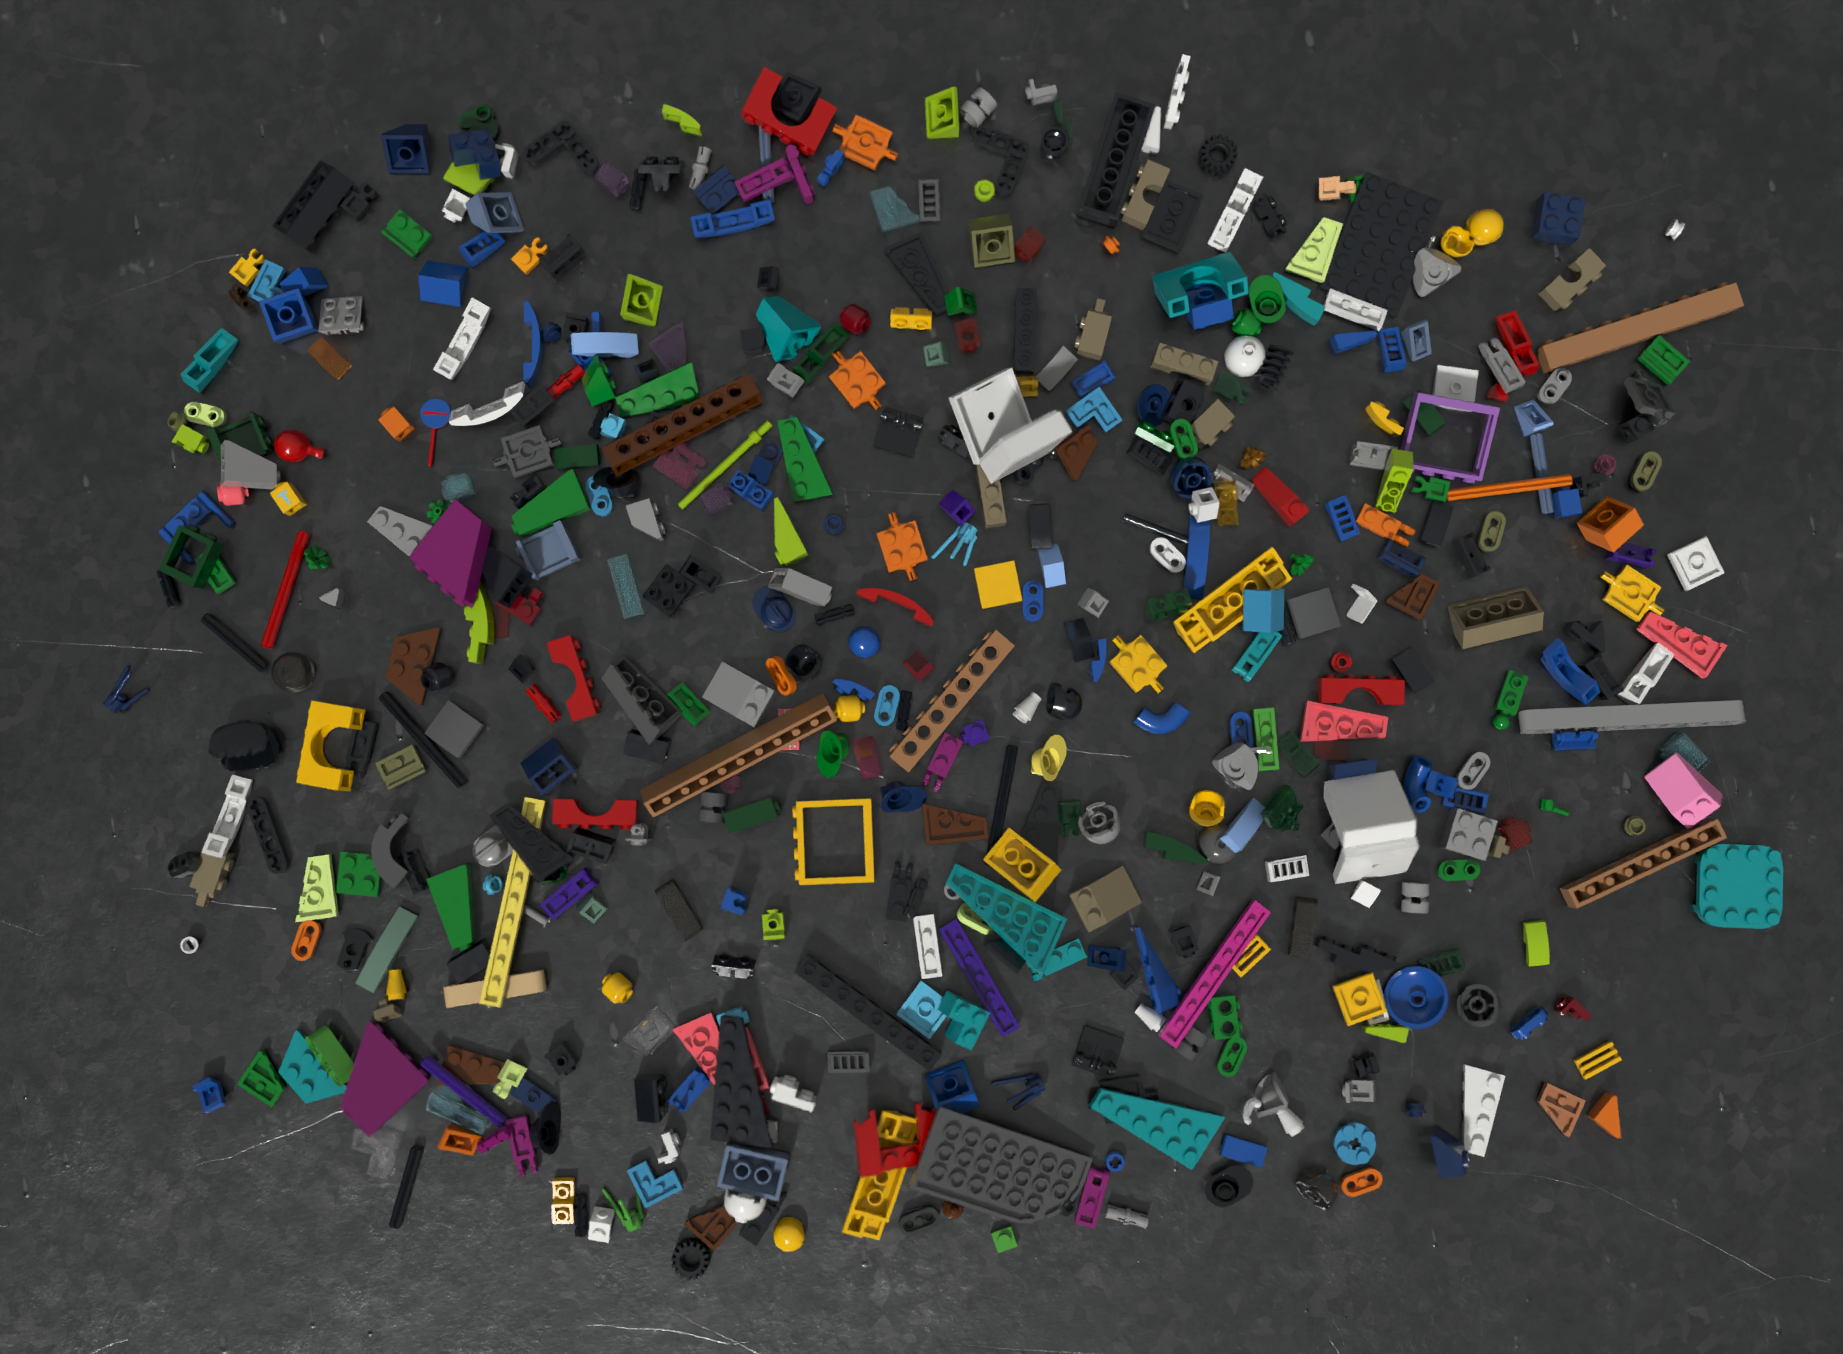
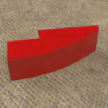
[1496,310,1540,377]

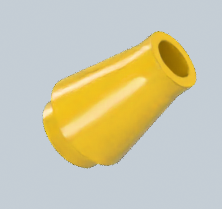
[386,969,407,1001]

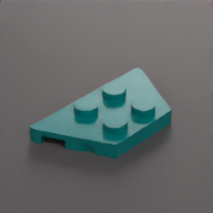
[278,1029,348,1104]

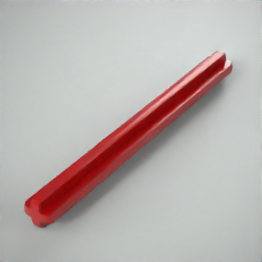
[261,530,310,649]

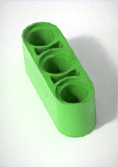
[305,1025,354,1087]

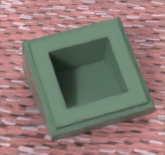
[923,341,951,367]
[576,892,608,924]

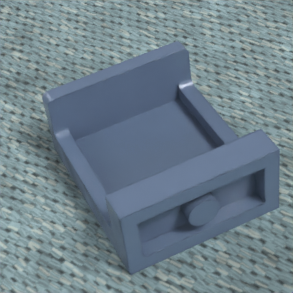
[515,520,581,580]

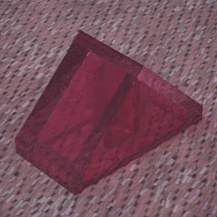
[852,736,882,781]

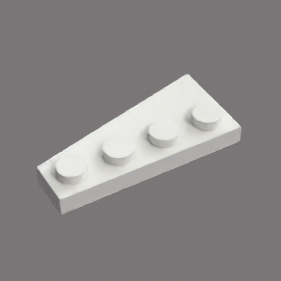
[1462,1064,1505,1157]

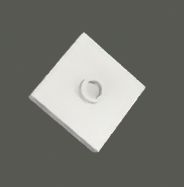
[1432,365,1478,412]
[1667,536,1725,591]

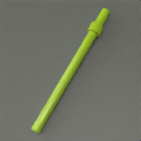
[677,420,772,510]

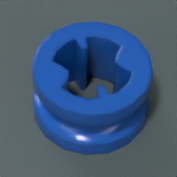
[1105,1151,1125,1172]

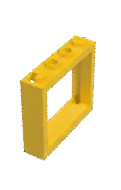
[793,798,875,885]

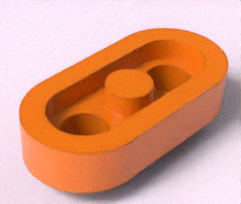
[766,655,797,695]
[291,920,322,961]
[1340,1167,1382,1197]

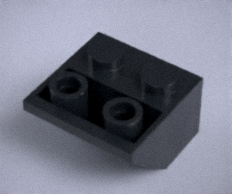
[634,1073,668,1123]

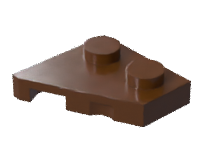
[1055,424,1098,481]
[1385,574,1440,620]
[684,1205,739,1251]

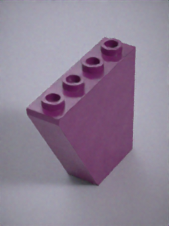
[409,499,492,608]
[340,1021,429,1138]

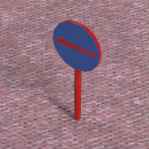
[420,399,451,467]

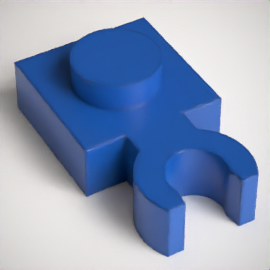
[817,149,845,187]

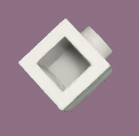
[1189,487,1219,523]

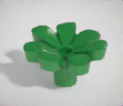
[427,499,451,525]
[304,545,331,569]
[1290,553,1314,576]

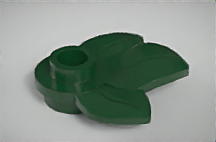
[458,104,498,138]

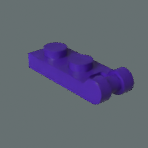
[540,867,599,921]

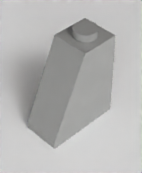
[221,440,280,489]
[768,568,832,606]

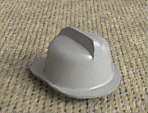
[472,826,513,867]

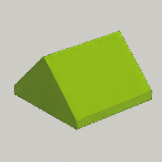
[925,86,959,139]
[620,274,663,326]

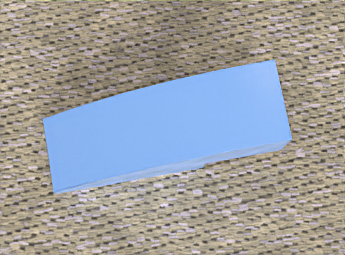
[571,332,639,358]
[1220,797,1269,853]

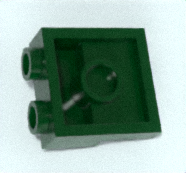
[1144,588,1192,621]

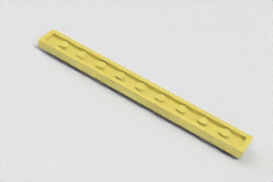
[479,797,547,1008]

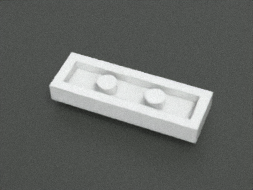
[1324,289,1388,331]
[913,914,942,979]

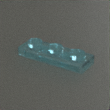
[607,554,645,619]
[426,1093,489,1135]

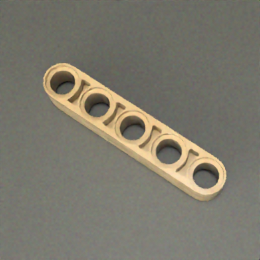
[443,969,547,1008]

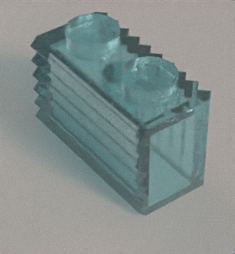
[1658,731,1711,773]

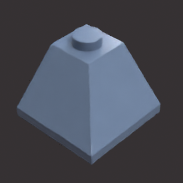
[465,192,524,233]

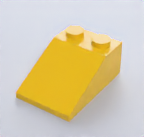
[983,828,1061,902]

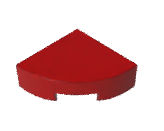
[1485,382,1508,402]

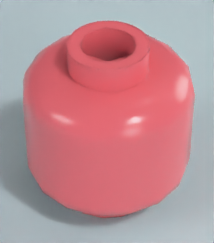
[216,481,249,506]

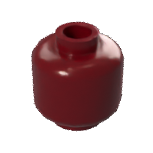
[840,304,871,335]

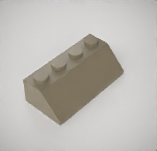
[1448,586,1544,649]

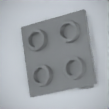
[318,296,364,335]

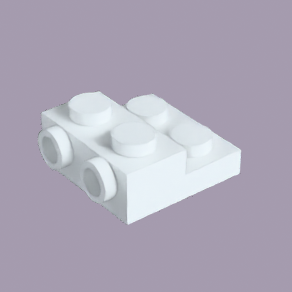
[770,1075,817,1112]

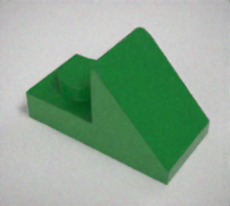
[945,287,978,316]

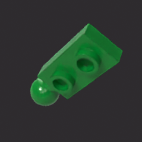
[1493,670,1529,730]

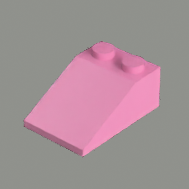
[1644,752,1723,829]

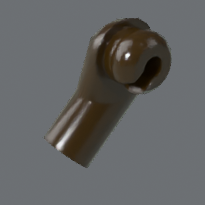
[229,284,251,309]

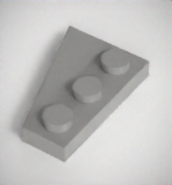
[367,506,433,556]

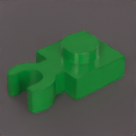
[1411,476,1450,503]

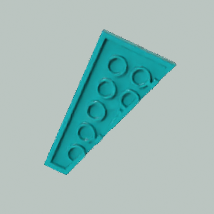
[945,863,1067,976]
[1089,1088,1225,1170]

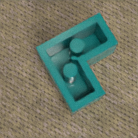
[938,990,990,1050]

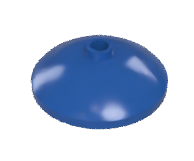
[1384,966,1449,1029]

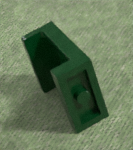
[206,412,274,466]

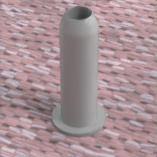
[523,905,551,928]

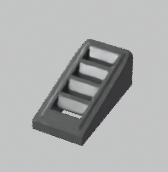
[917,179,940,222]
[827,1049,870,1073]

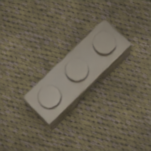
[1121,160,1170,230]
[1538,248,1606,311]
[1150,343,1218,386]
[976,464,1006,528]

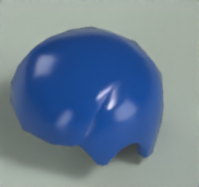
[848,626,881,658]

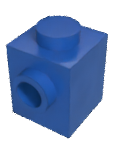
[1552,486,1582,519]

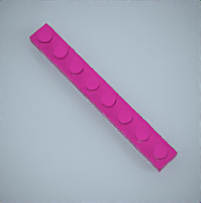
[1158,899,1271,1048]

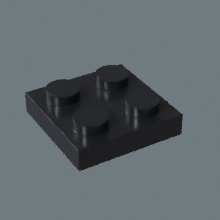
[771,72,822,124]

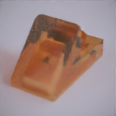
[306,336,352,380]

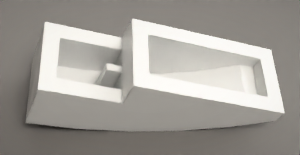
[1615,642,1675,705]

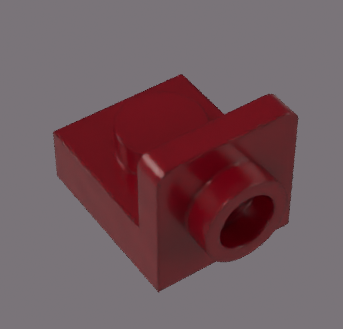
[1554,995,1592,1022]

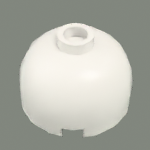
[1224,335,1266,377]
[724,1189,767,1223]

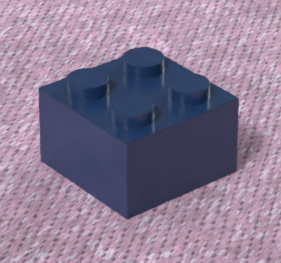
[1531,192,1586,245]

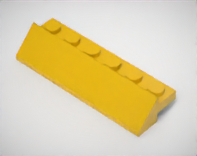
[1173,547,1292,653]
[842,1110,916,1240]

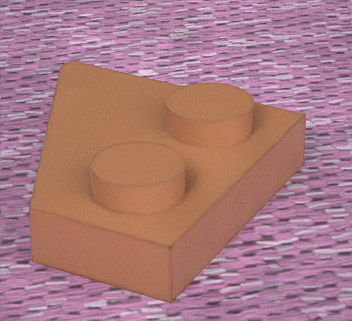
[1537,1082,1586,1138]

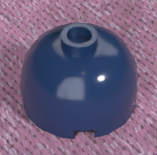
[1170,457,1213,499]

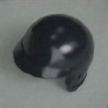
[785,644,822,681]

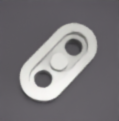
[1150,538,1186,573]

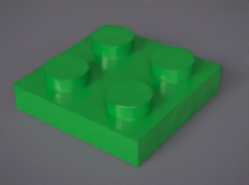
[336,851,381,897]

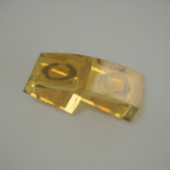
[1214,481,1239,526]

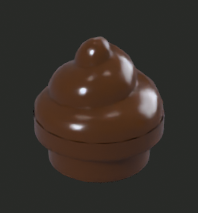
[942,1200,963,1219]

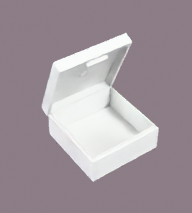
[948,368,1072,484]
[1324,770,1419,884]

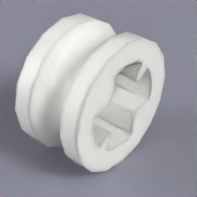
[1665,219,1685,240]

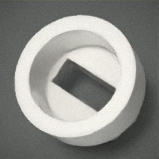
[180,937,199,954]

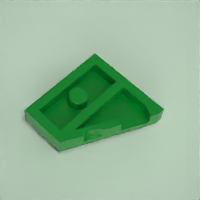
[237,1049,286,1107]

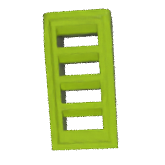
[1360,1024,1409,1043]

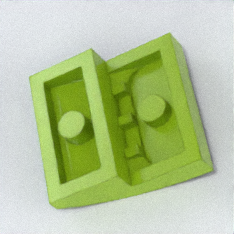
[443,162,496,196]

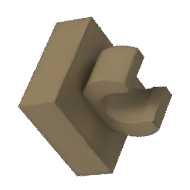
[1487,835,1510,858]
[373,997,402,1023]

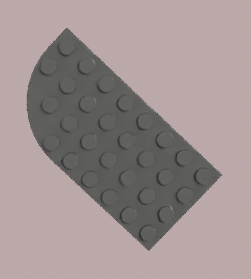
[909,1105,1093,1223]

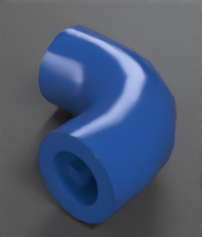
[1133,702,1191,734]
[1403,755,1433,813]

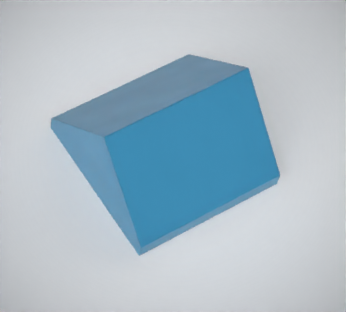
[1243,588,1284,633]

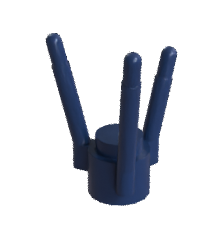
[103,665,149,713]
[991,1073,1046,1110]

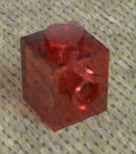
[1498,817,1533,851]

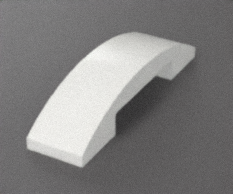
[433,298,491,380]
[449,381,525,426]
[202,775,253,859]

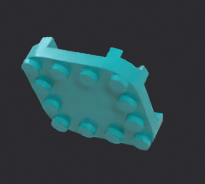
[1693,843,1783,929]

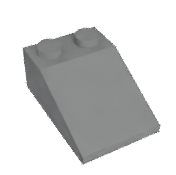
[702,662,776,727]

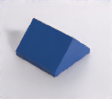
[418,260,468,307]

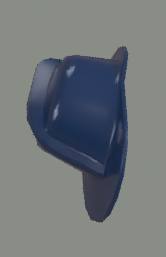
[753,587,795,632]
[880,781,927,812]

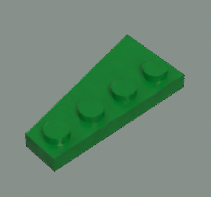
[615,361,700,417]
[777,417,834,502]

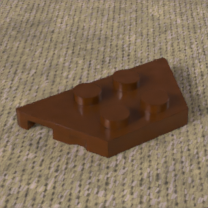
[386,627,442,705]

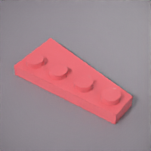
[1636,612,1728,679]
[1300,701,1388,742]
[672,1012,719,1086]

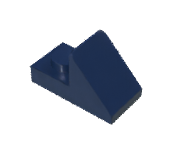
[748,439,783,486]
[1087,945,1126,971]

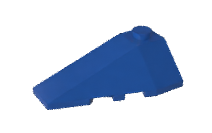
[1134,926,1181,1013]

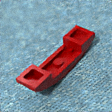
[856,588,934,627]

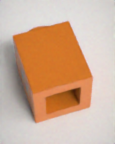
[378,406,415,442]

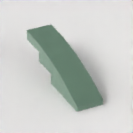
[355,906,418,993]

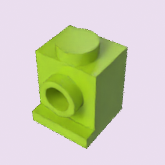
[172,424,210,454]
[762,909,786,940]

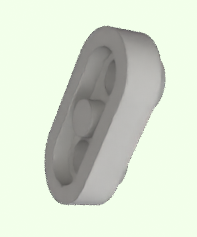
[1537,368,1572,406]
[1456,752,1490,790]

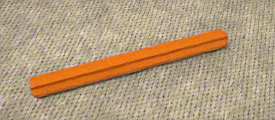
[1447,474,1573,501]

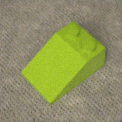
[774,497,809,568]

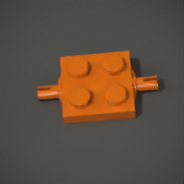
[832,115,899,170]
[829,350,886,410]
[876,512,928,581]

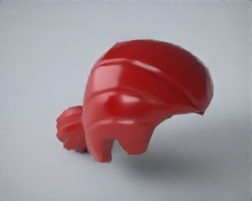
[274,429,324,462]

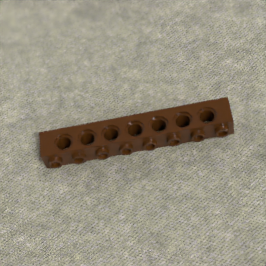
[601,373,763,477]

